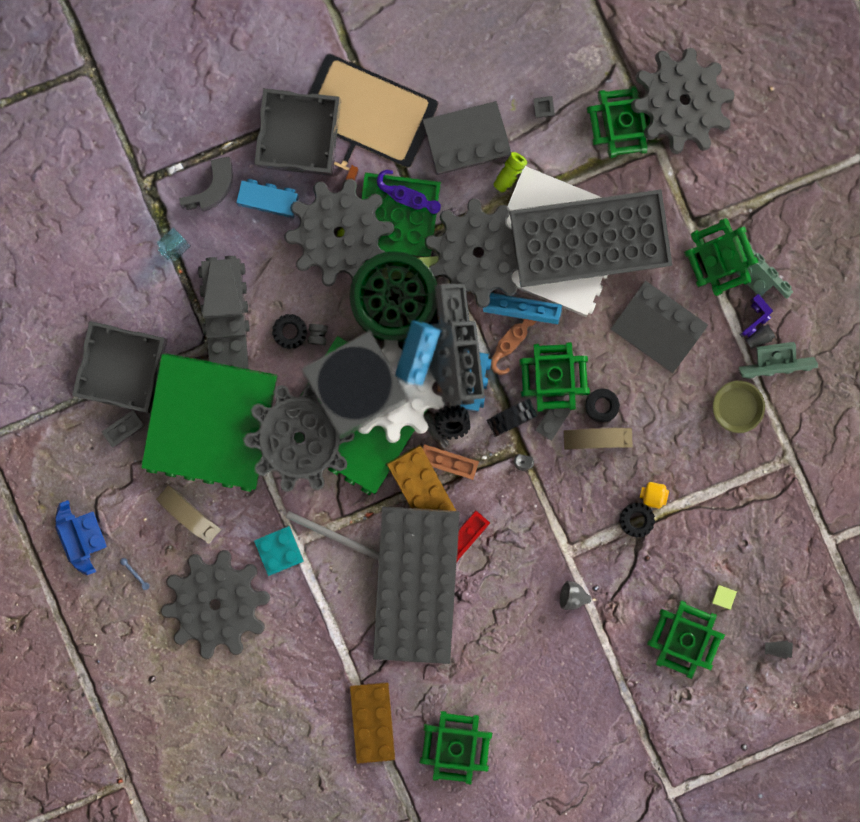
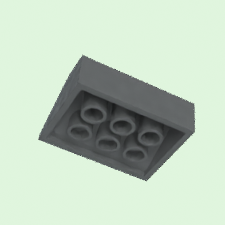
[423,101,511,175]
[611,280,708,373]

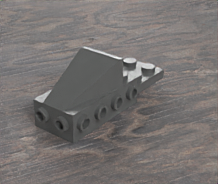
[198,256,250,369]
[428,284,485,406]

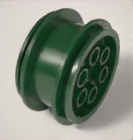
[350,251,438,343]

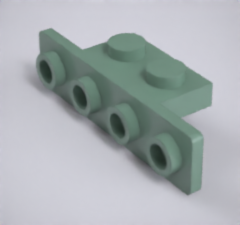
[736,240,793,299]
[739,342,818,379]

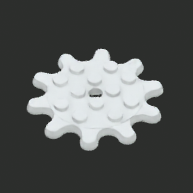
[358,339,445,443]

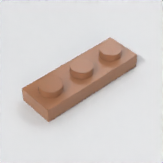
[423,444,479,480]

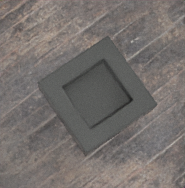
[533,96,555,119]

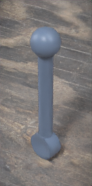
[120,558,150,590]

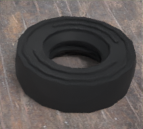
[585,388,620,423]

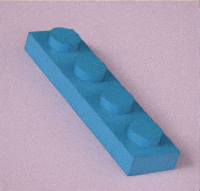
[483,293,562,324]

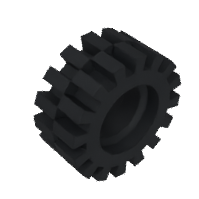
[272,314,307,349]
[435,405,471,440]
[619,503,655,538]

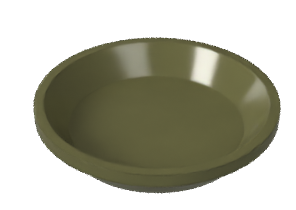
[712,381,765,433]

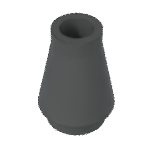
[746,324,776,349]
[765,640,793,659]

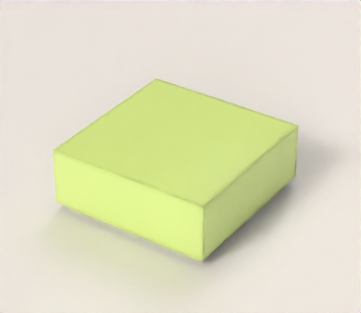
[712,585,737,610]

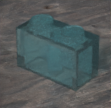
[157,227,191,261]

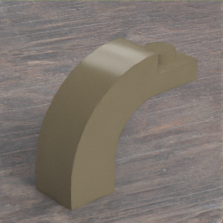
[564,428,633,450]
[156,485,221,544]

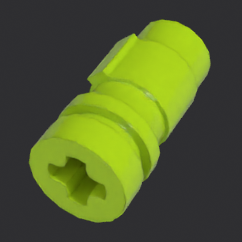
[493,152,527,193]

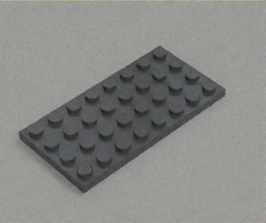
[509,189,673,288]
[373,506,460,664]

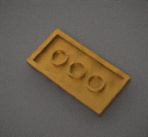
[386,445,456,511]
[350,682,395,764]

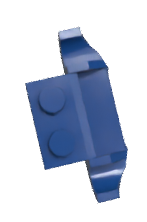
[55,500,107,575]

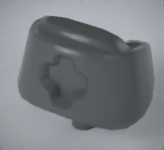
[514,454,534,471]

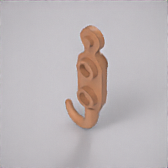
[490,319,537,375]

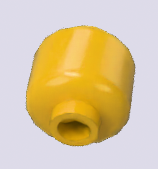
[640,482,669,509]

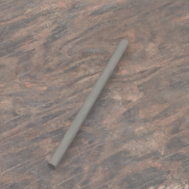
[286,511,379,561]

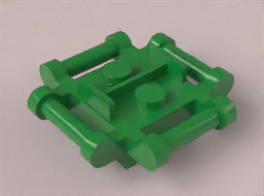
[586,86,659,158]
[684,218,759,296]
[519,342,590,411]
[647,600,725,679]
[419,711,493,785]

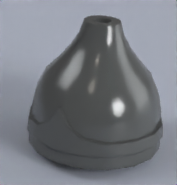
[560,581,591,610]

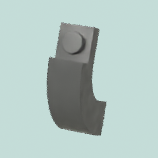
[179,156,233,212]

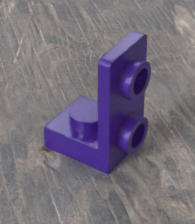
[739,294,773,337]

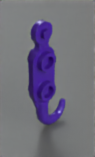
[376,170,441,214]

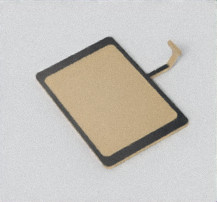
[309,54,438,171]

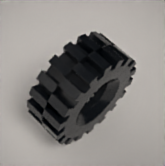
[487,399,538,437]

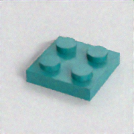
[254,526,304,576]

